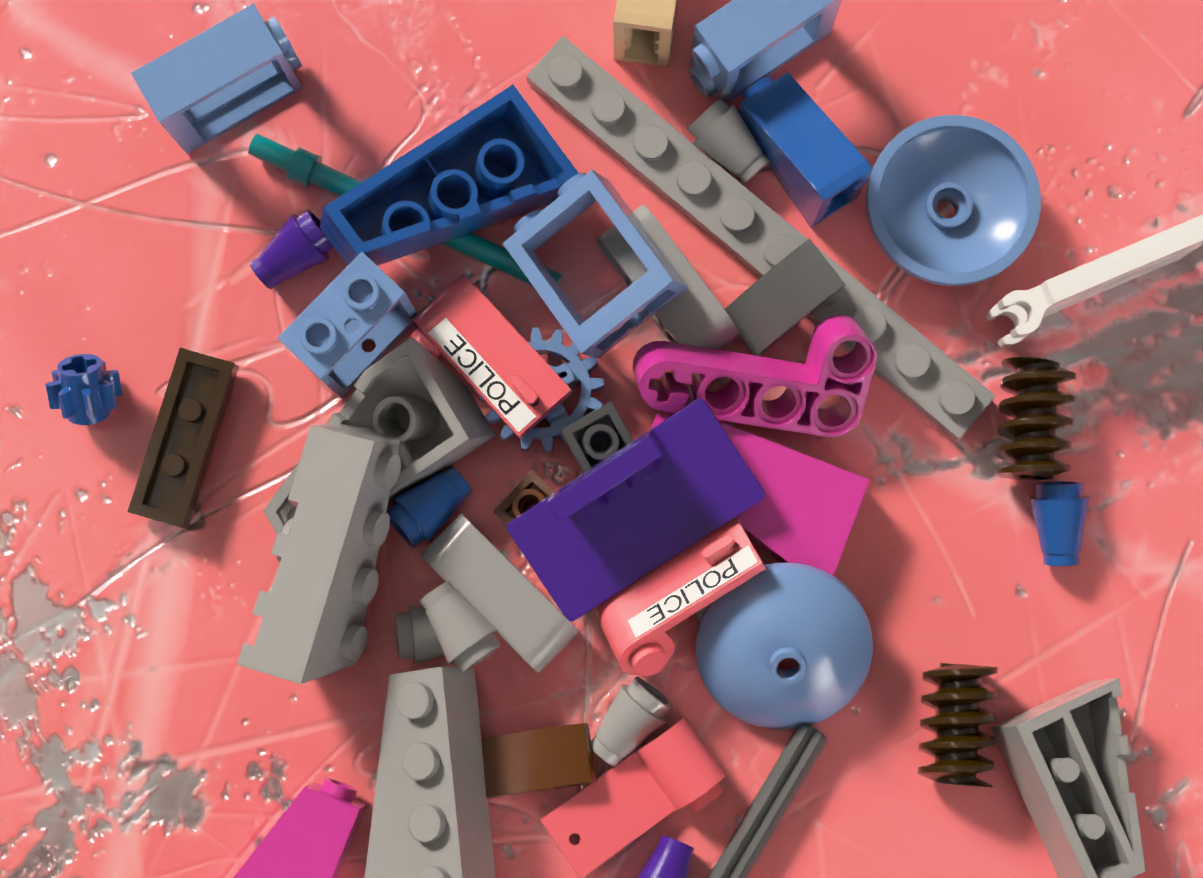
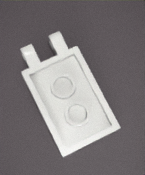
[985,214,1203,348]

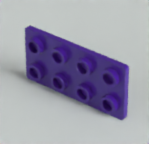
[506,398,765,622]

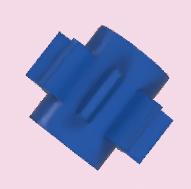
[45,354,123,425]

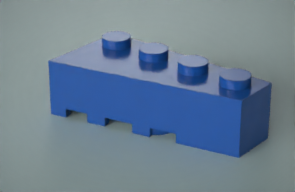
[320,84,579,266]

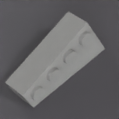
[237,423,401,684]
[365,666,496,878]

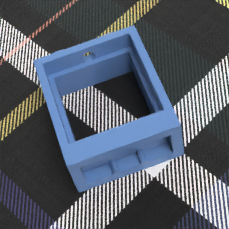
[688,0,842,104]
[131,3,303,154]
[502,170,688,358]
[277,252,418,399]

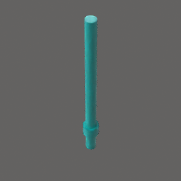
[248,134,562,285]

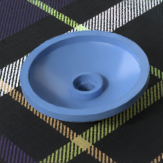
[866,115,1041,286]
[696,563,873,729]

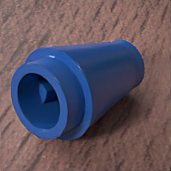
[386,466,472,548]
[1030,481,1089,566]

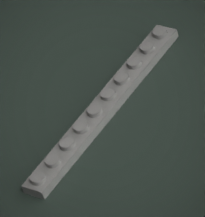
[526,36,996,442]

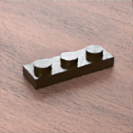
[127,347,239,530]

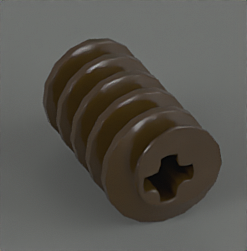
[995,357,1076,480]
[918,663,998,787]

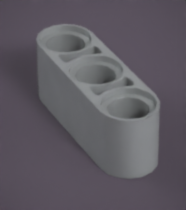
[596,205,739,350]
[420,514,580,673]

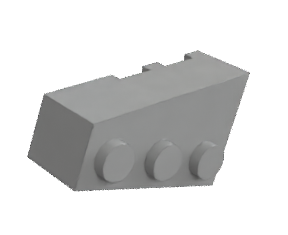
[991,678,1146,878]

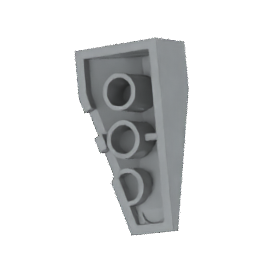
[263,338,496,534]

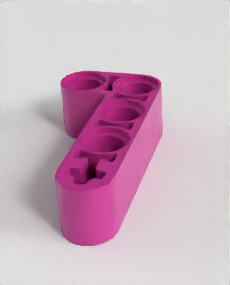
[633,315,877,437]

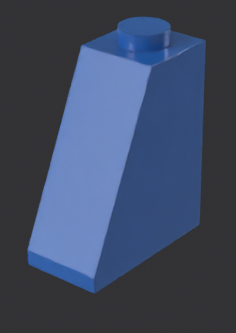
[739,72,873,228]

